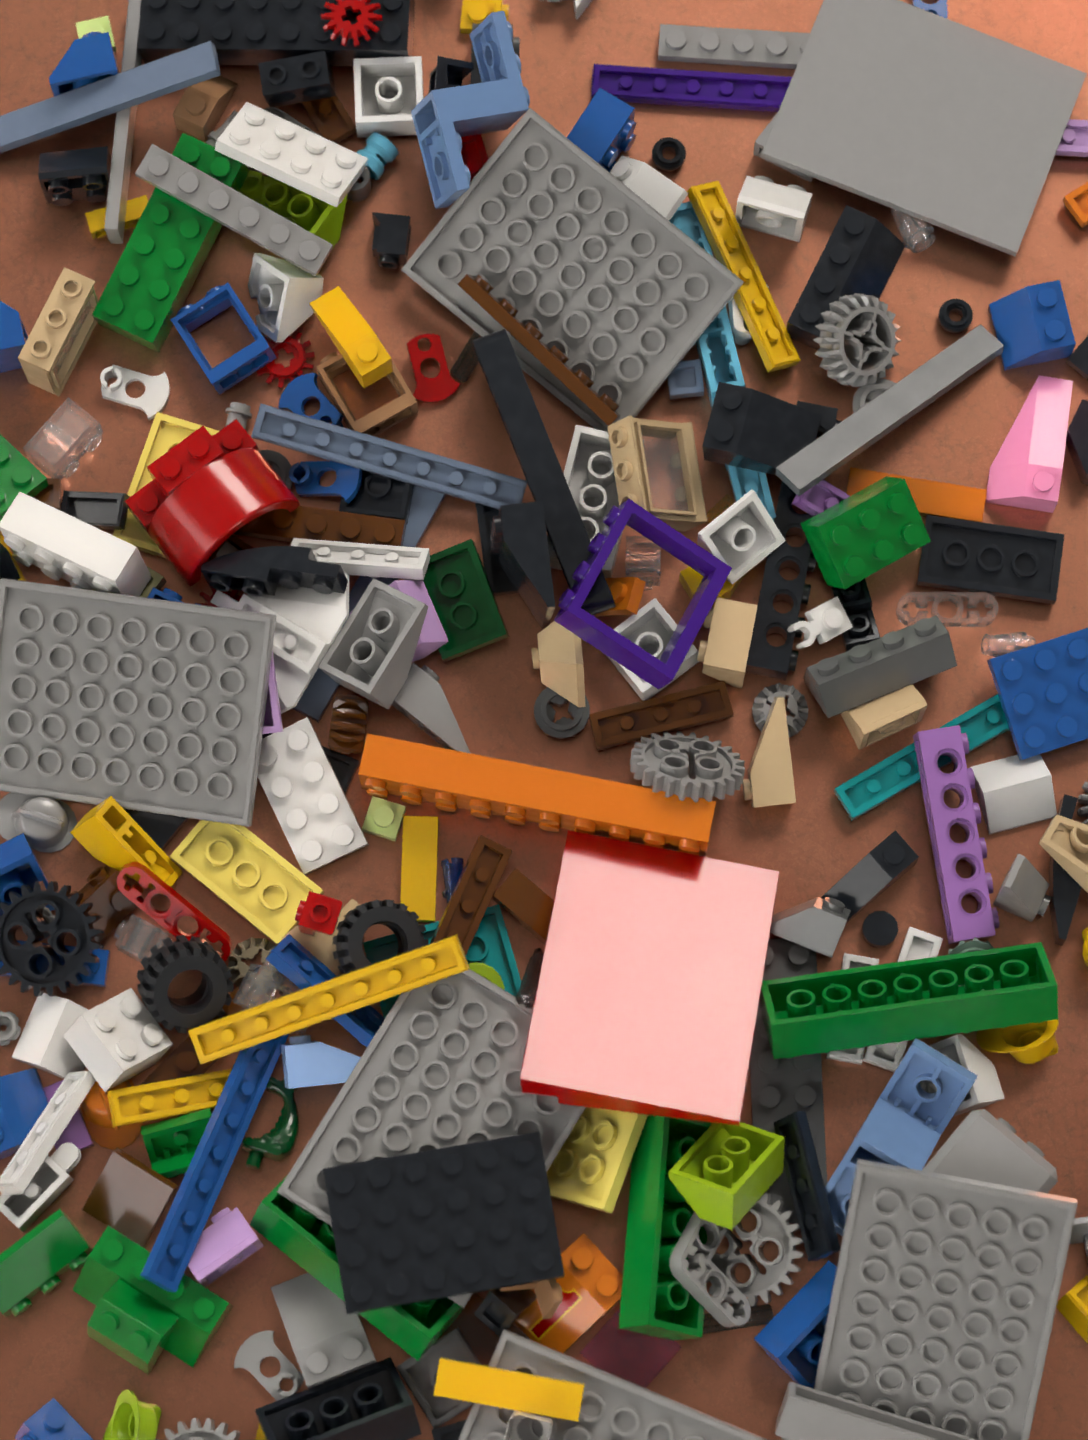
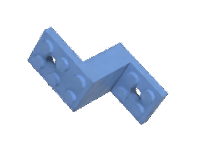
[411,11,530,209]
[825,1038,978,1236]

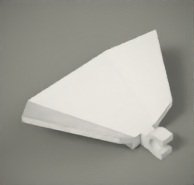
[211,573,349,714]

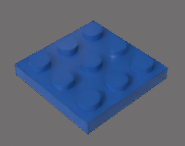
[987,628,1088,760]

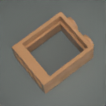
[316,334,418,436]

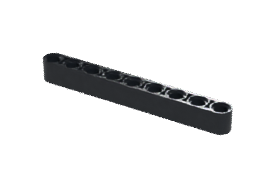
[472,329,616,616]

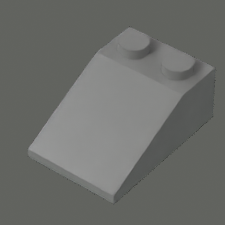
[318,578,428,709]
[271,1273,377,1388]

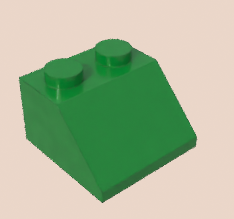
[87,1279,179,1374]

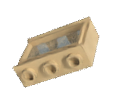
[18,267,98,396]
[607,415,707,531]

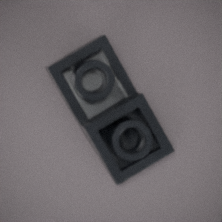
[830,578,880,651]

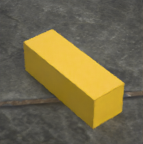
[85,195,148,240]

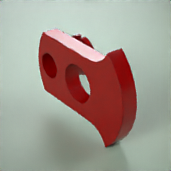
[406,333,461,402]

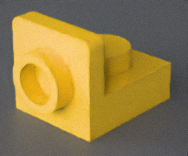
[460,0,509,34]

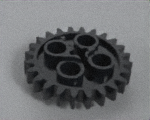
[0,881,104,997]

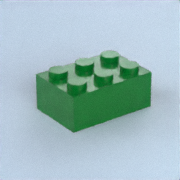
[801,476,931,589]

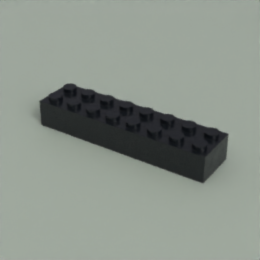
[138,0,415,66]

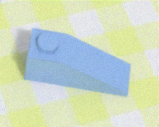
[281,1035,361,1089]

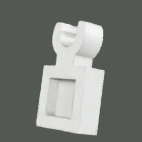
[787,596,853,649]

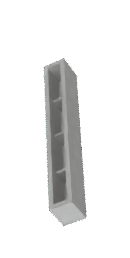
[775,1381,976,1440]

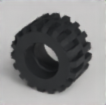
[332,899,428,974]
[137,935,234,1034]

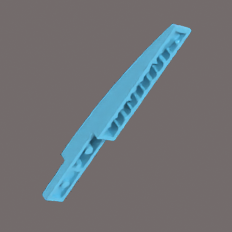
[670,202,776,521]

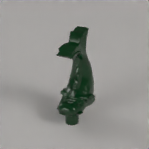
[242,1077,299,1169]

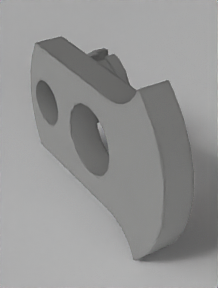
[234,1330,304,1401]

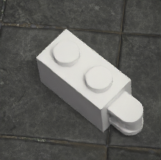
[0,1143,82,1232]

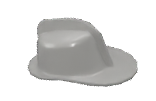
[0,792,77,853]

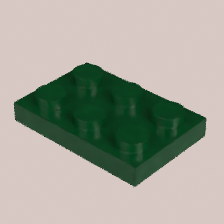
[423,539,509,662]

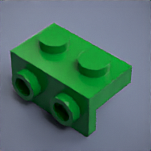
[141,1108,212,1178]

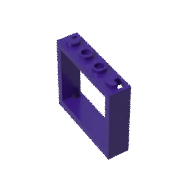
[554,498,732,690]

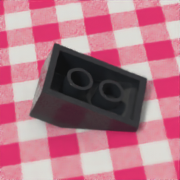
[702,382,822,475]

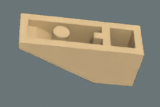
[742,696,796,808]

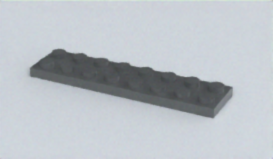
[749,938,827,1224]

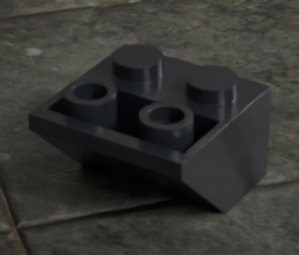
[38,146,111,206]

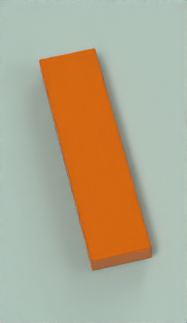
[846,467,987,522]

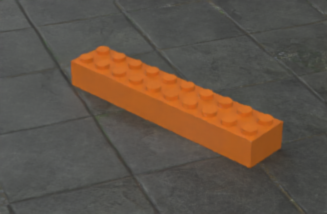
[358,733,716,856]

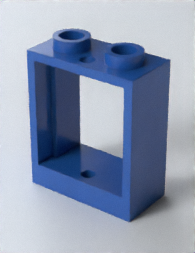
[170,283,277,395]

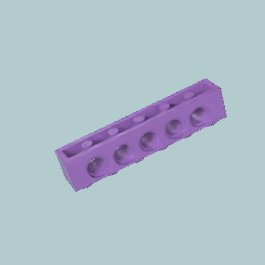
[913,725,999,944]

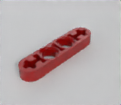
[116,862,232,961]

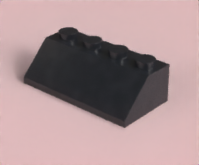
[786,205,905,350]
[255,1357,421,1440]

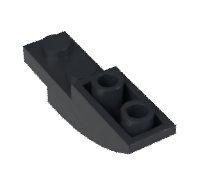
[201,546,348,597]

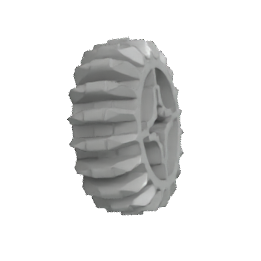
[814,293,902,387]

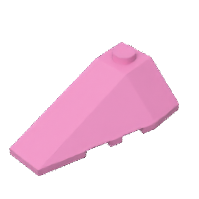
[985,375,1073,513]

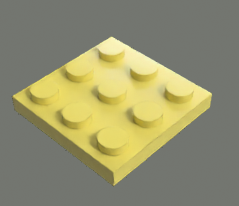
[546,1107,648,1214]

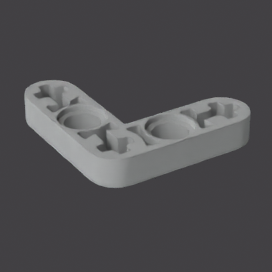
[669,1212,751,1327]

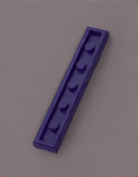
[591,64,792,112]

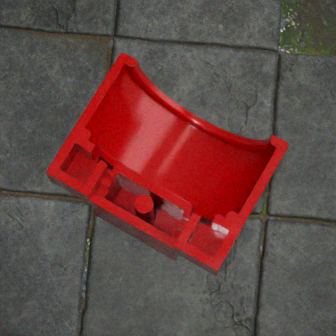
[125,419,300,586]

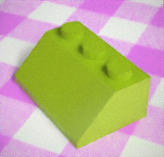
[668,1122,785,1230]

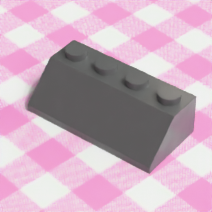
[803,615,957,718]

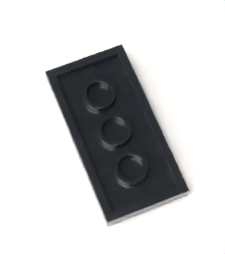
[917,515,1065,604]

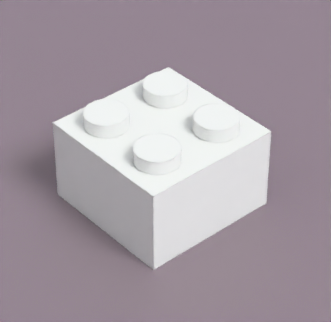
[353,56,424,138]
[606,598,699,701]
[63,988,173,1092]

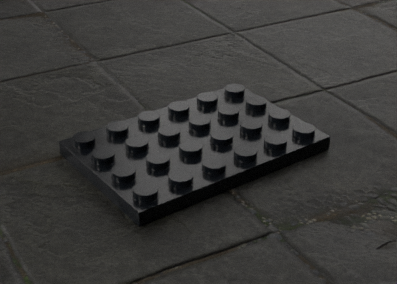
[323,1132,565,1315]

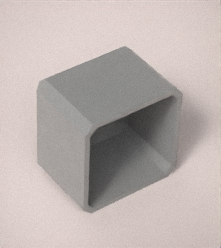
[922,1109,1058,1193]

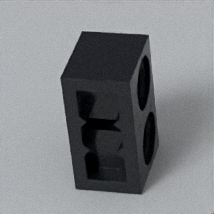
[258,51,336,107]

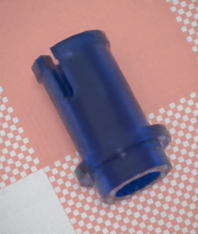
[441,857,464,904]

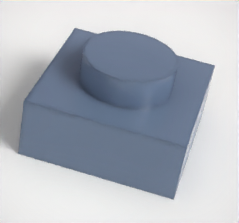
[667,359,704,399]

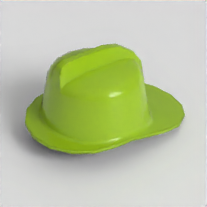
[103,1390,161,1440]

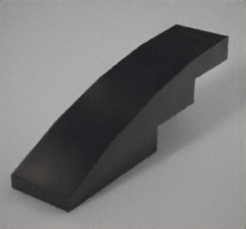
[1049,794,1082,946]

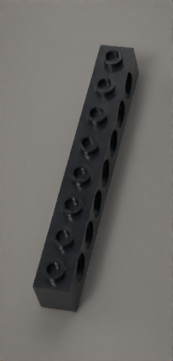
[745,401,842,681]

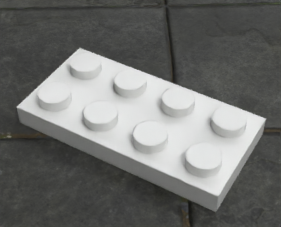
[215,102,368,208]
[258,717,369,875]

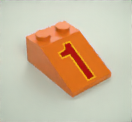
[515,1233,623,1354]

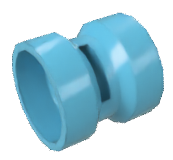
[356,132,399,180]

